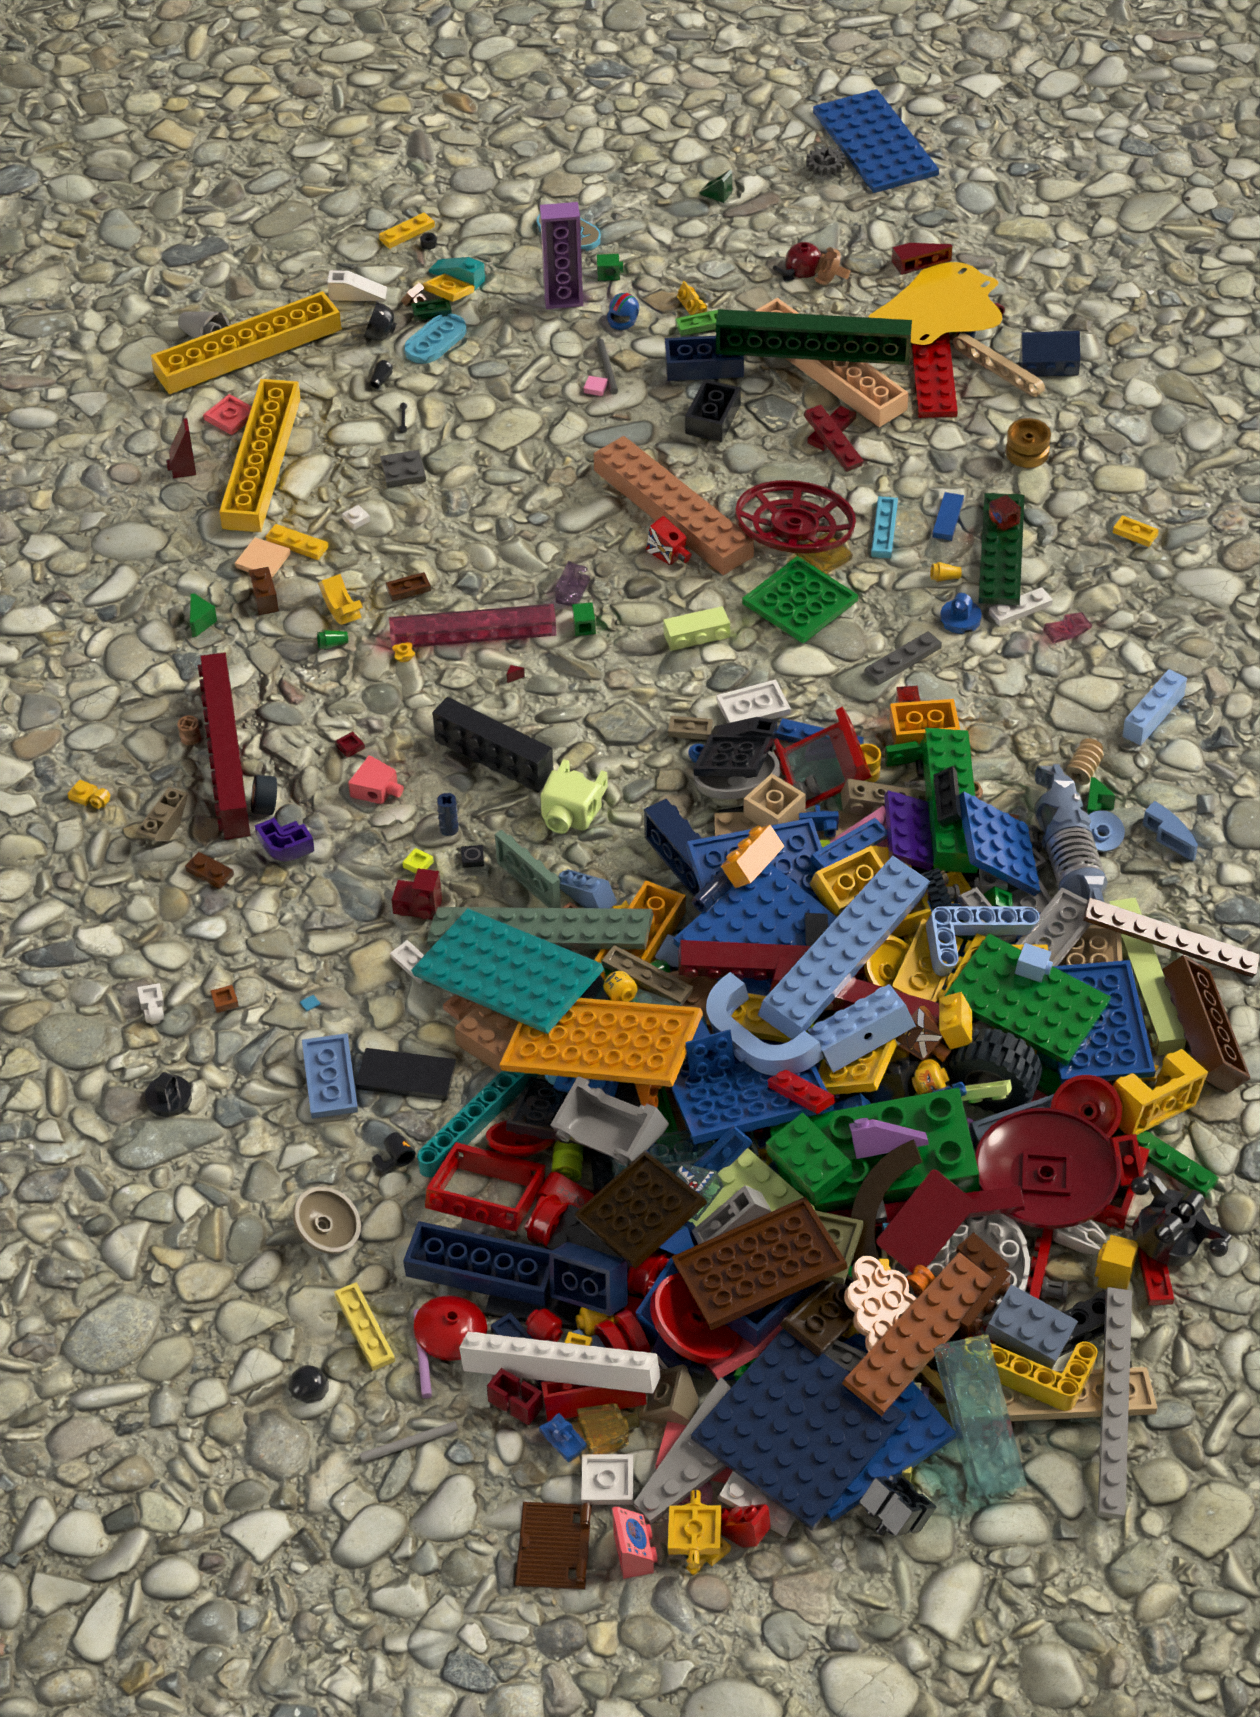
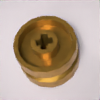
[1006,418,1051,468]

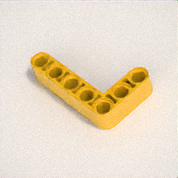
[960,1337,1098,1411]

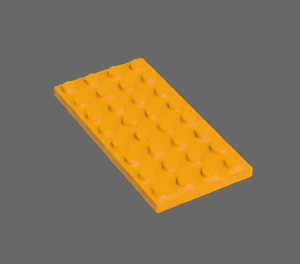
[499,998,703,1087]

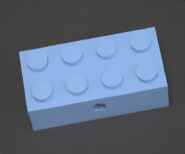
[808,984,916,1073]

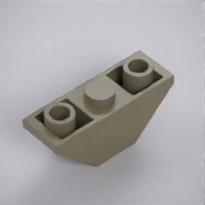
[136,787,188,841]

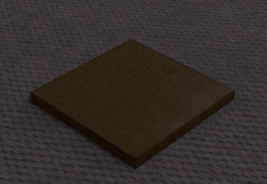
[574,1150,707,1269]

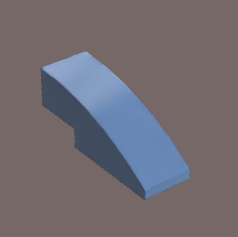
[1143,801,1198,861]

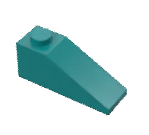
[429,257,485,291]

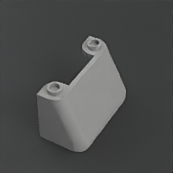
[551,1076,669,1166]

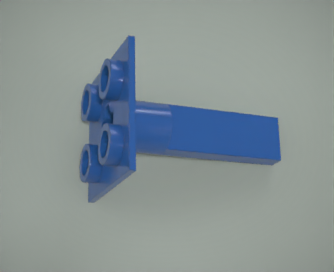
[685,1019,735,1080]

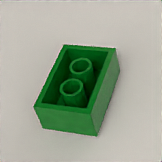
[766,1113,853,1205]

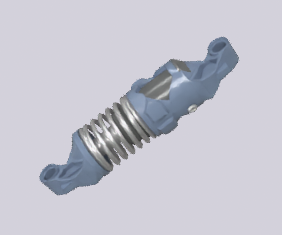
[1034,764,1108,925]

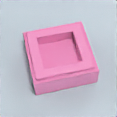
[584,376,608,396]

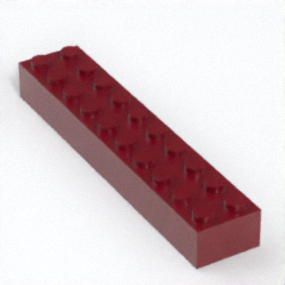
[197,652,251,840]

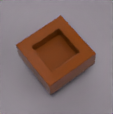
[210,985,239,1013]

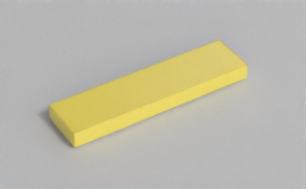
[334,1282,395,1371]

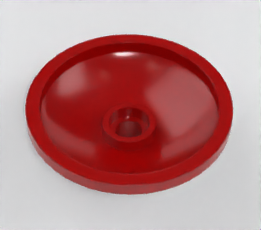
[1051,1075,1122,1138]
[486,1120,555,1158]
[413,1295,487,1361]

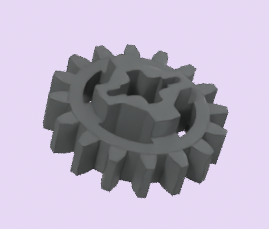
[806,146,845,177]

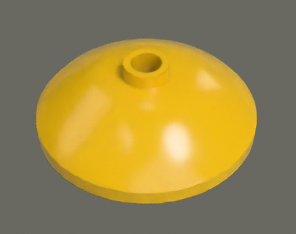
[864,936,909,987]

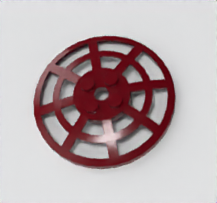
[735,480,856,554]

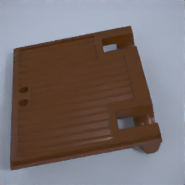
[515,1502,592,1590]

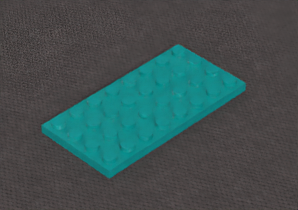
[411,908,604,1034]

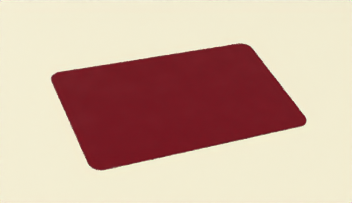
[876,1169,975,1274]

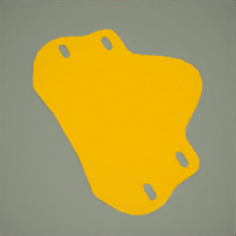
[868,262,1002,345]

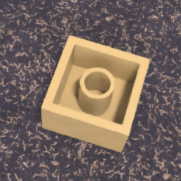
[744,773,806,827]

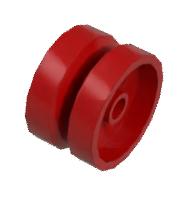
[594,1310,651,1353]

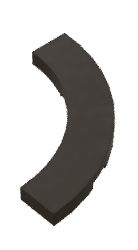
[851,1139,923,1262]

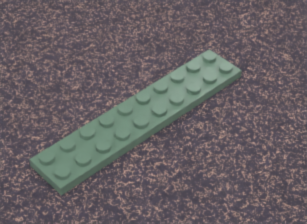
[427,907,653,950]

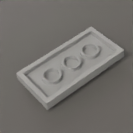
[1015,888,1091,966]

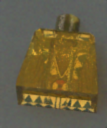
[577,1403,640,1454]

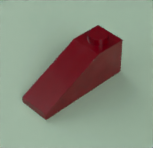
[892,243,953,275]
[166,418,196,479]

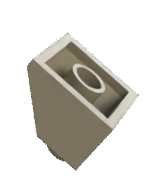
[638,1364,699,1425]

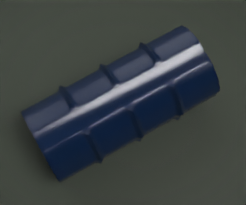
[437,793,459,836]
[692,869,733,913]

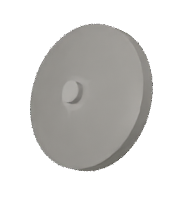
[693,751,780,799]

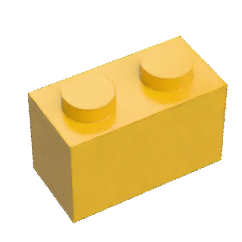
[939,992,972,1050]

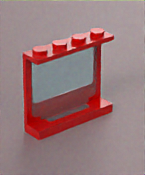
[773,706,872,810]

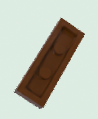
[959,1268,1011,1338]

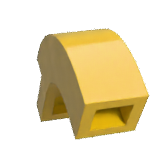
[318,574,363,625]

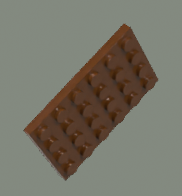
[671,1196,848,1330]

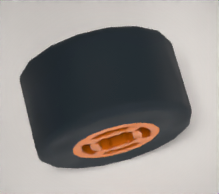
[251,775,277,815]

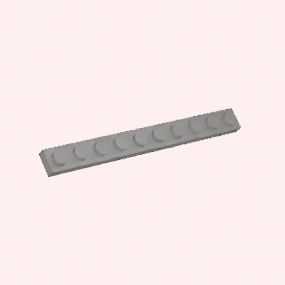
[1097,1287,1132,1520]

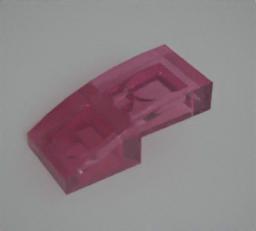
[1043,612,1092,643]

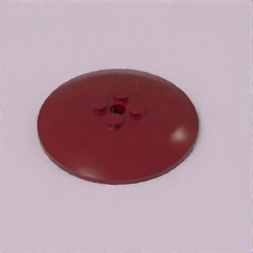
[975,1108,1121,1229]

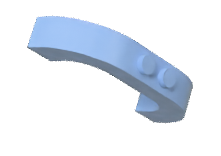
[706,972,824,1076]

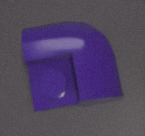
[255,817,314,862]

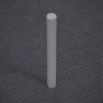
[359,1421,458,1463]

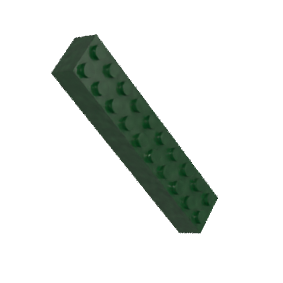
[716,309,912,365]

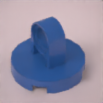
[940,593,982,634]

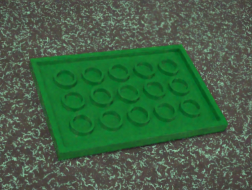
[944,933,1111,1066]

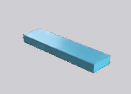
[871,496,898,558]

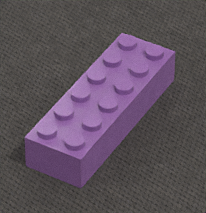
[540,202,583,309]

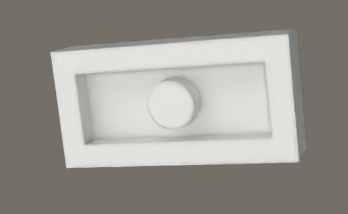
[390,940,425,984]

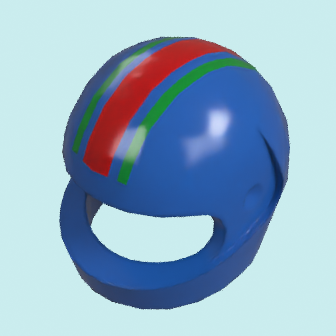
[607,293,639,330]

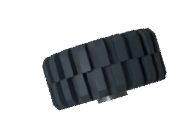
[949,1028,1042,1113]

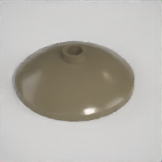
[293,1186,361,1254]

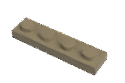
[602,945,693,1006]

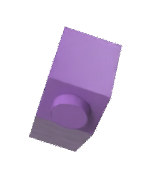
[849,1118,929,1159]

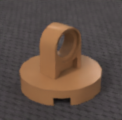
[815,247,851,285]

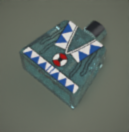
[675,1164,724,1221]

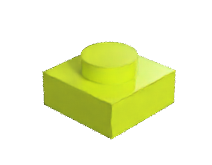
[403,848,434,874]

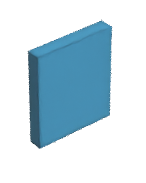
[300,994,321,1011]

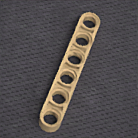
[953,333,1045,397]

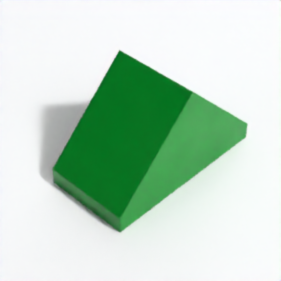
[190,593,217,637]

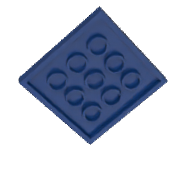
[959,791,1041,896]

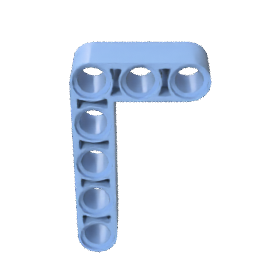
[926,906,1040,977]

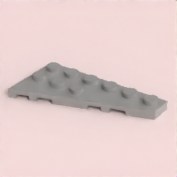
[634,1377,731,1525]

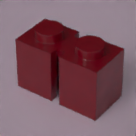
[487,1368,543,1426]

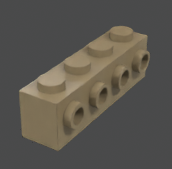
[841,779,926,816]

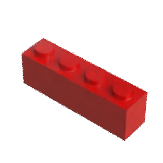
[541,1381,647,1422]

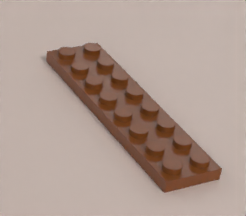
[842,1252,994,1416]

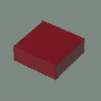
[335,731,365,758]

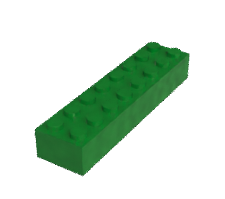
[922,728,978,873]

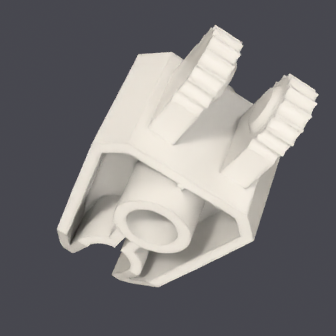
[1052,1220,1107,1255]

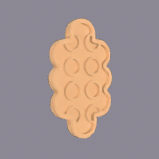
[844,1256,917,1352]

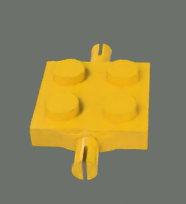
[668,1490,721,1569]

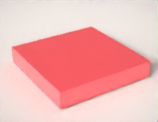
[203,394,252,435]

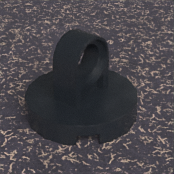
[145,1072,192,1118]

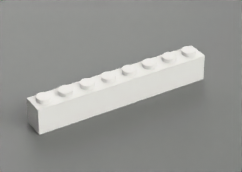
[459,1332,660,1394]

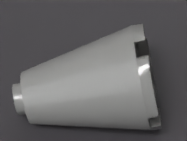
[178,312,230,339]

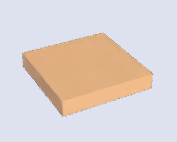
[235,537,291,577]

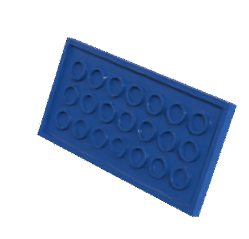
[813,89,939,193]

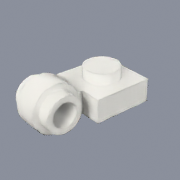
[137,983,164,1025]

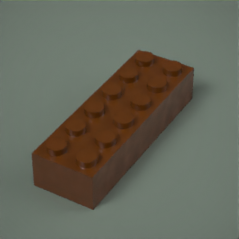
[1162,955,1251,1093]

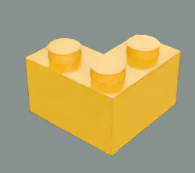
[1095,1235,1139,1290]

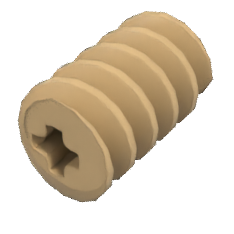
[1066,738,1104,785]

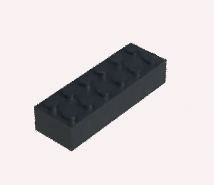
[432,696,554,793]

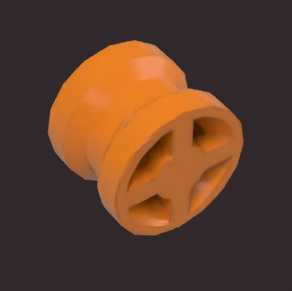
[906,1265,935,1296]

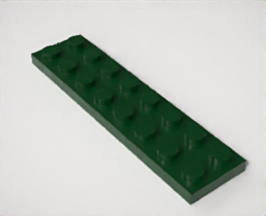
[978,493,1025,605]

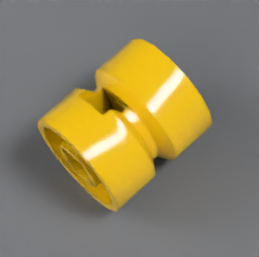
[860,743,881,783]

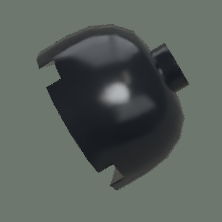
[364,302,397,341]

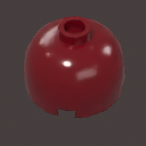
[785,242,821,278]

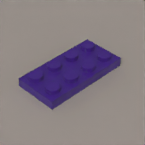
[884,790,934,871]

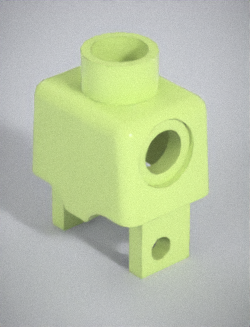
[540,759,608,834]

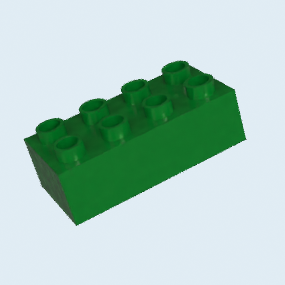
[770,1087,980,1213]

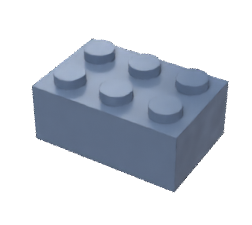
[984,1284,1078,1369]

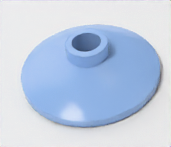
[1088,811,1125,852]

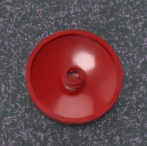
[650,1273,742,1364]

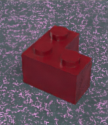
[391,868,442,919]

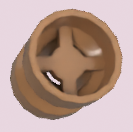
[177,715,201,745]

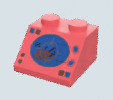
[612,1507,658,1579]

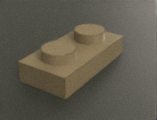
[668,716,713,740]

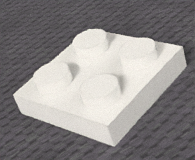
[581,1454,633,1505]

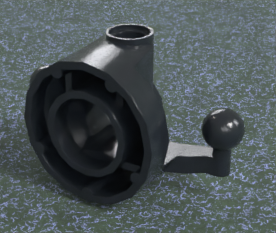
[1130,1172,1232,1266]

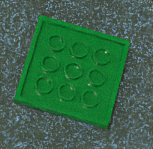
[742,556,858,644]

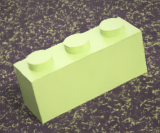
[663,606,730,651]

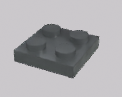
[380,450,426,488]

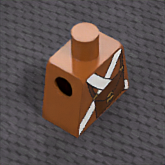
[895,1006,952,1062]

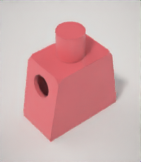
[348,755,404,804]

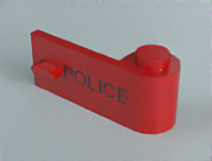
[536,1172,594,1209]

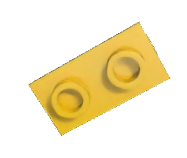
[676,281,707,315]

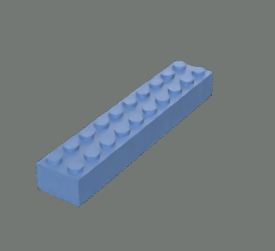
[758,856,930,1040]

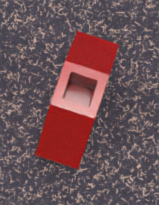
[721,1504,771,1548]

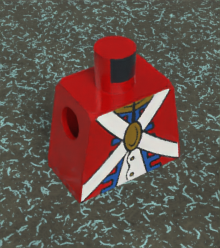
[646,516,692,565]

